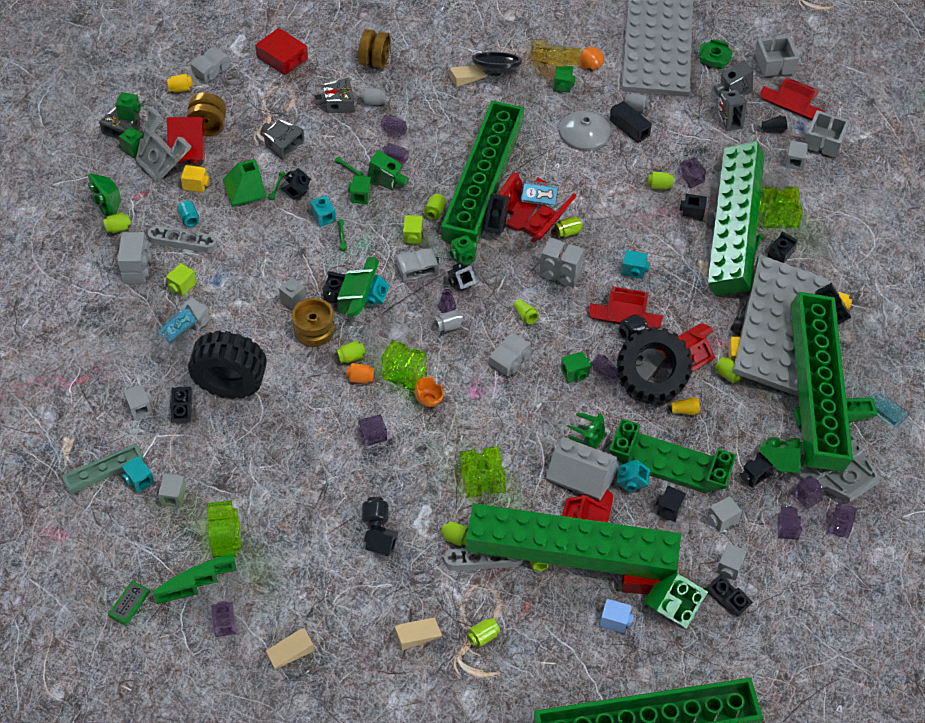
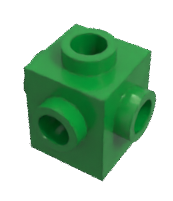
[449,235,477,265]

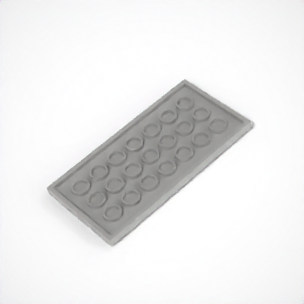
[622,0,693,97]
[732,255,829,396]

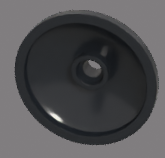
[472,52,522,76]

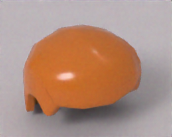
[577,47,605,71]
[414,377,444,407]

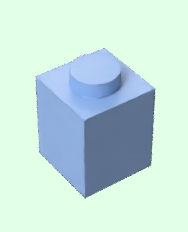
[600,599,634,634]

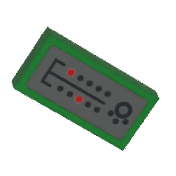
[108,581,150,626]

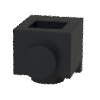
[679,193,707,222]
[768,231,798,263]
[323,271,346,302]
[740,452,774,488]

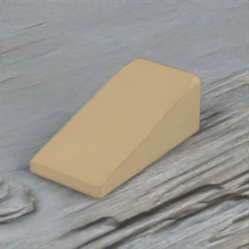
[449,65,486,87]
[394,617,442,651]
[266,628,314,669]

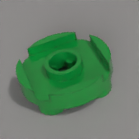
[699,39,733,69]

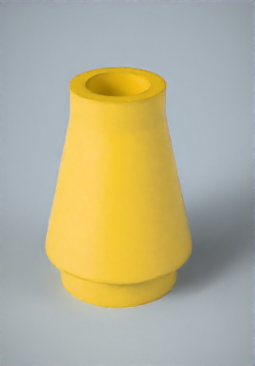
[672,396,700,416]

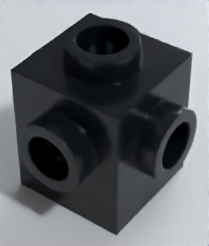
[280,168,311,200]
[447,263,477,291]

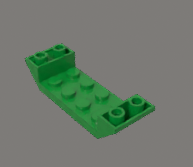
[609,418,737,493]

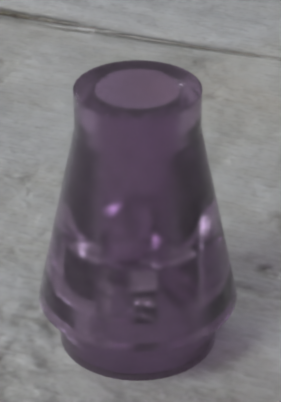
[438,289,456,313]
[591,354,617,380]

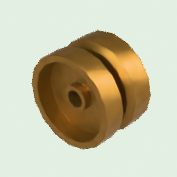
[358,29,391,69]
[186,93,227,137]
[292,298,335,347]

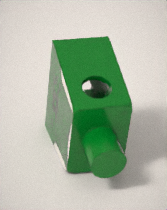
[367,150,409,191]

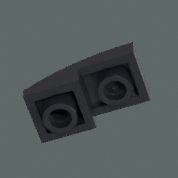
[815,283,852,324]
[170,387,192,423]
[705,574,753,617]

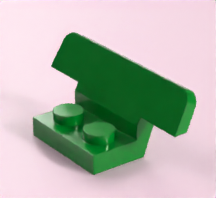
[337,257,379,317]

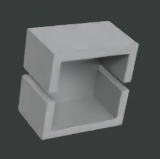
[755,35,799,77]
[805,110,850,158]
[117,232,152,284]
[540,238,584,288]

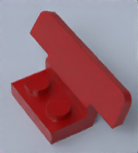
[760,78,825,120]
[498,172,549,231]
[523,193,577,243]
[589,286,663,329]
[656,324,716,372]
[562,490,613,523]

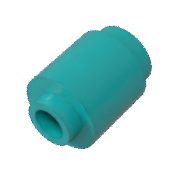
[177,201,199,227]

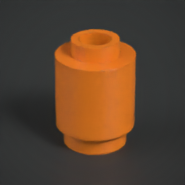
[346,363,374,384]

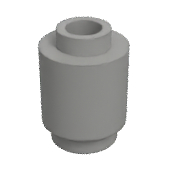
[361,87,386,105]
[625,93,651,113]
[434,310,463,333]

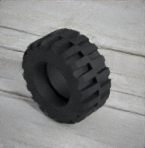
[616,327,693,404]
[188,331,267,399]

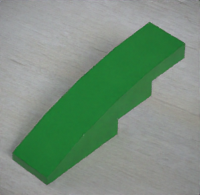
[793,398,878,428]
[153,553,237,604]

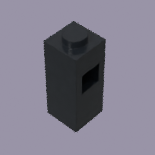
[609,101,652,143]

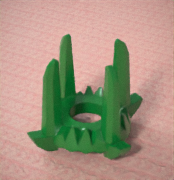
[567,413,607,449]

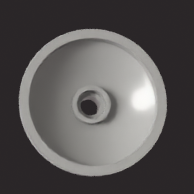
[559,110,611,150]

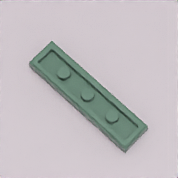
[62,443,145,494]

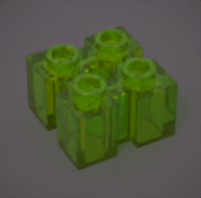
[760,186,803,228]
[381,340,427,392]
[459,446,506,498]
[207,500,242,559]

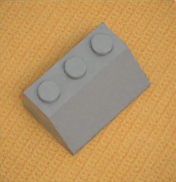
[546,437,618,501]

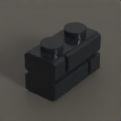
[484,193,511,233]

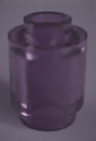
[381,115,407,137]
[382,143,409,164]

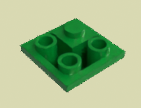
[223,159,267,207]
[88,173,121,216]
[759,437,804,473]
[644,573,708,628]

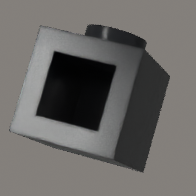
[655,486,687,522]
[364,525,398,556]

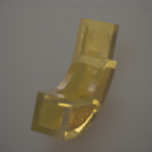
[530,39,581,66]

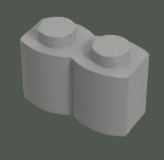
[191,46,230,82]
[397,249,439,282]
[489,333,532,376]

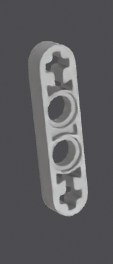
[148,226,217,253]
[444,548,525,571]

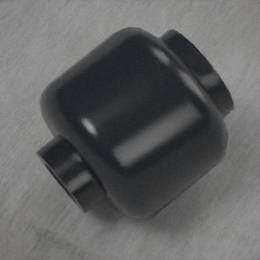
[619,314,648,340]
[362,497,389,528]

